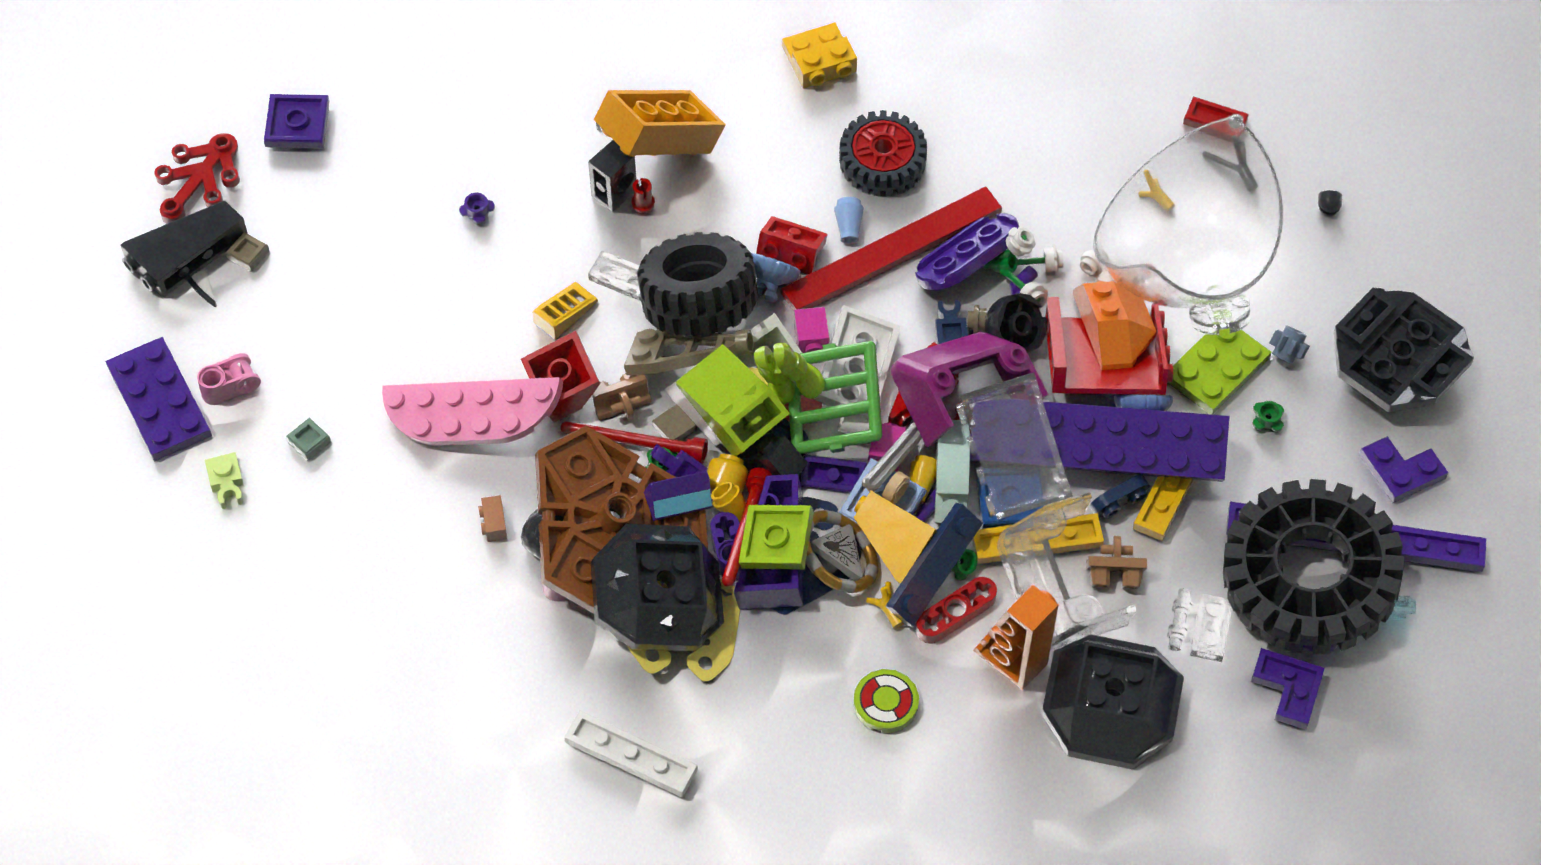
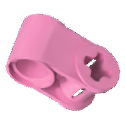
[197,353,261,405]

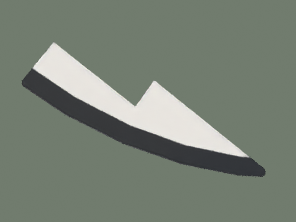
[187,270,217,307]

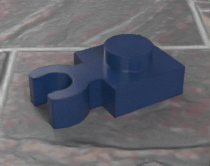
[935,300,968,345]

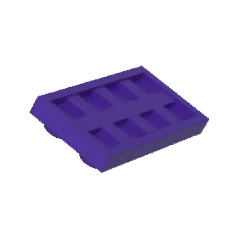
[105,336,212,461]

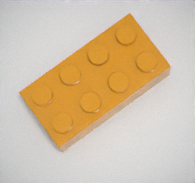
[593,90,726,157]

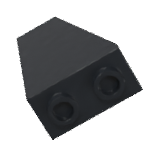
[120,200,248,298]

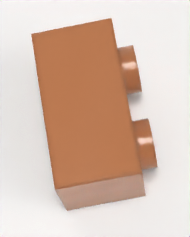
[478,495,507,542]

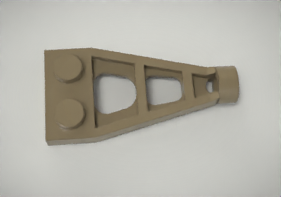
[624,329,754,376]

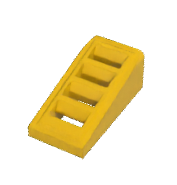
[532,282,598,340]

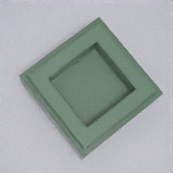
[286,417,331,461]

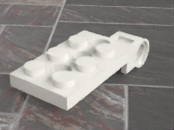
[814,305,901,434]

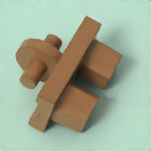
[592,373,652,420]
[1086,536,1147,589]

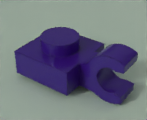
[650,444,708,477]

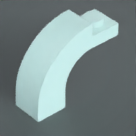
[934,420,970,523]

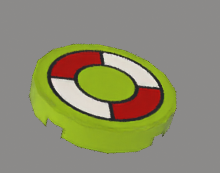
[853,669,919,733]

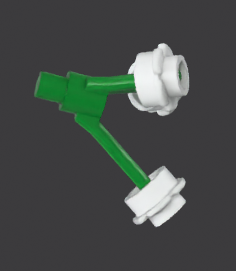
[984,227,1064,309]

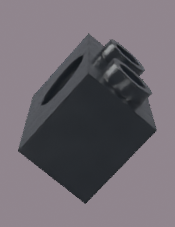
[588,140,636,212]

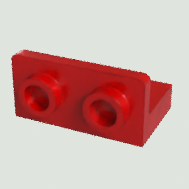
[756,216,828,274]

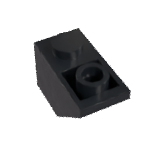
[736,436,808,475]

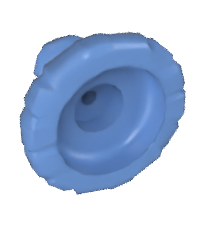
[751,253,800,303]
[1114,394,1173,411]

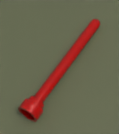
[560,421,708,464]
[722,468,773,587]

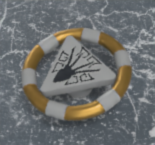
[806,510,878,593]

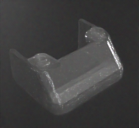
[997,492,1137,650]

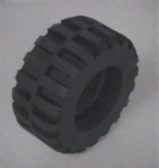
[637,232,758,338]

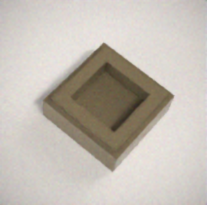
[226,232,269,272]
[652,404,696,441]

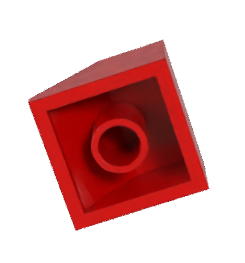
[521,330,601,423]

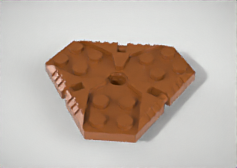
[535,425,708,614]

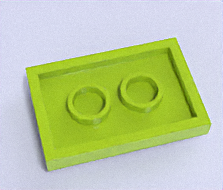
[1167,316,1271,415]

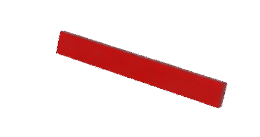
[781,186,1002,311]

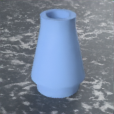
[834,197,864,244]

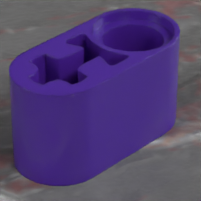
[710,512,741,580]

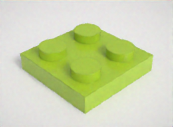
[739,505,814,570]

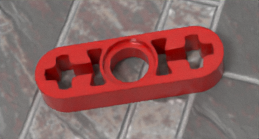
[916,577,997,643]

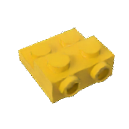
[782,22,857,89]

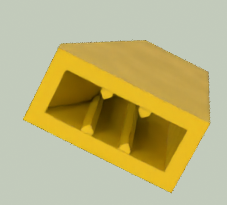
[854,490,937,584]

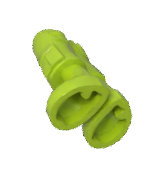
[754,342,825,404]

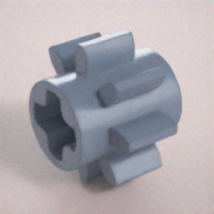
[1269,326,1310,364]

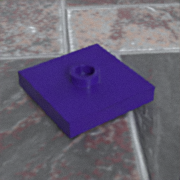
[263,94,330,149]

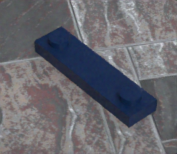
[885,503,983,627]

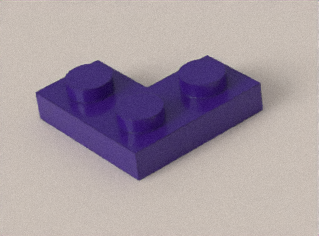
[1359,436,1449,503]
[1251,648,1325,730]

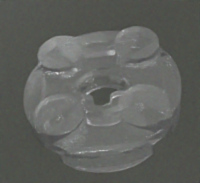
[1188,287,1250,335]

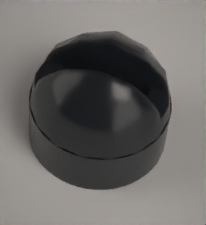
[1318,190,1342,215]

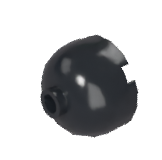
[984,293,1047,354]

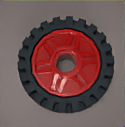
[839,110,927,196]

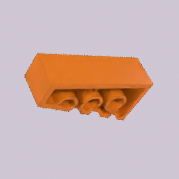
[973,584,1059,690]

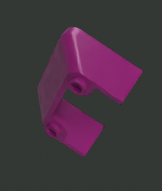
[891,332,1048,447]

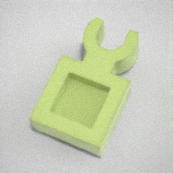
[205,452,244,509]

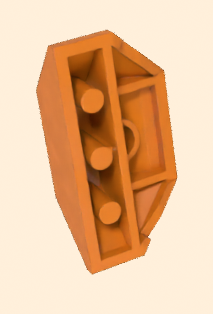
[1073,281,1156,370]

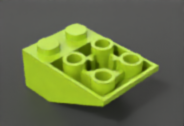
[675,344,790,456]

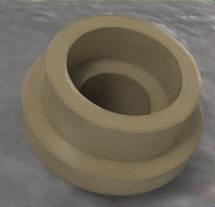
[967,305,987,334]

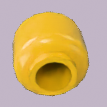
[707,454,749,493]

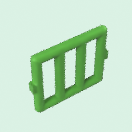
[788,341,882,454]

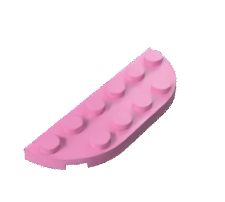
[382,377,563,446]

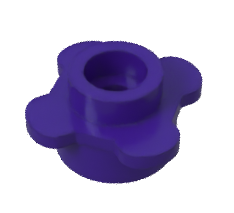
[459,192,495,224]

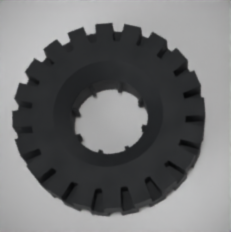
[1223,479,1404,655]

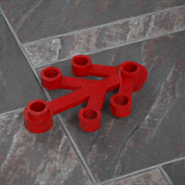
[154,133,240,224]

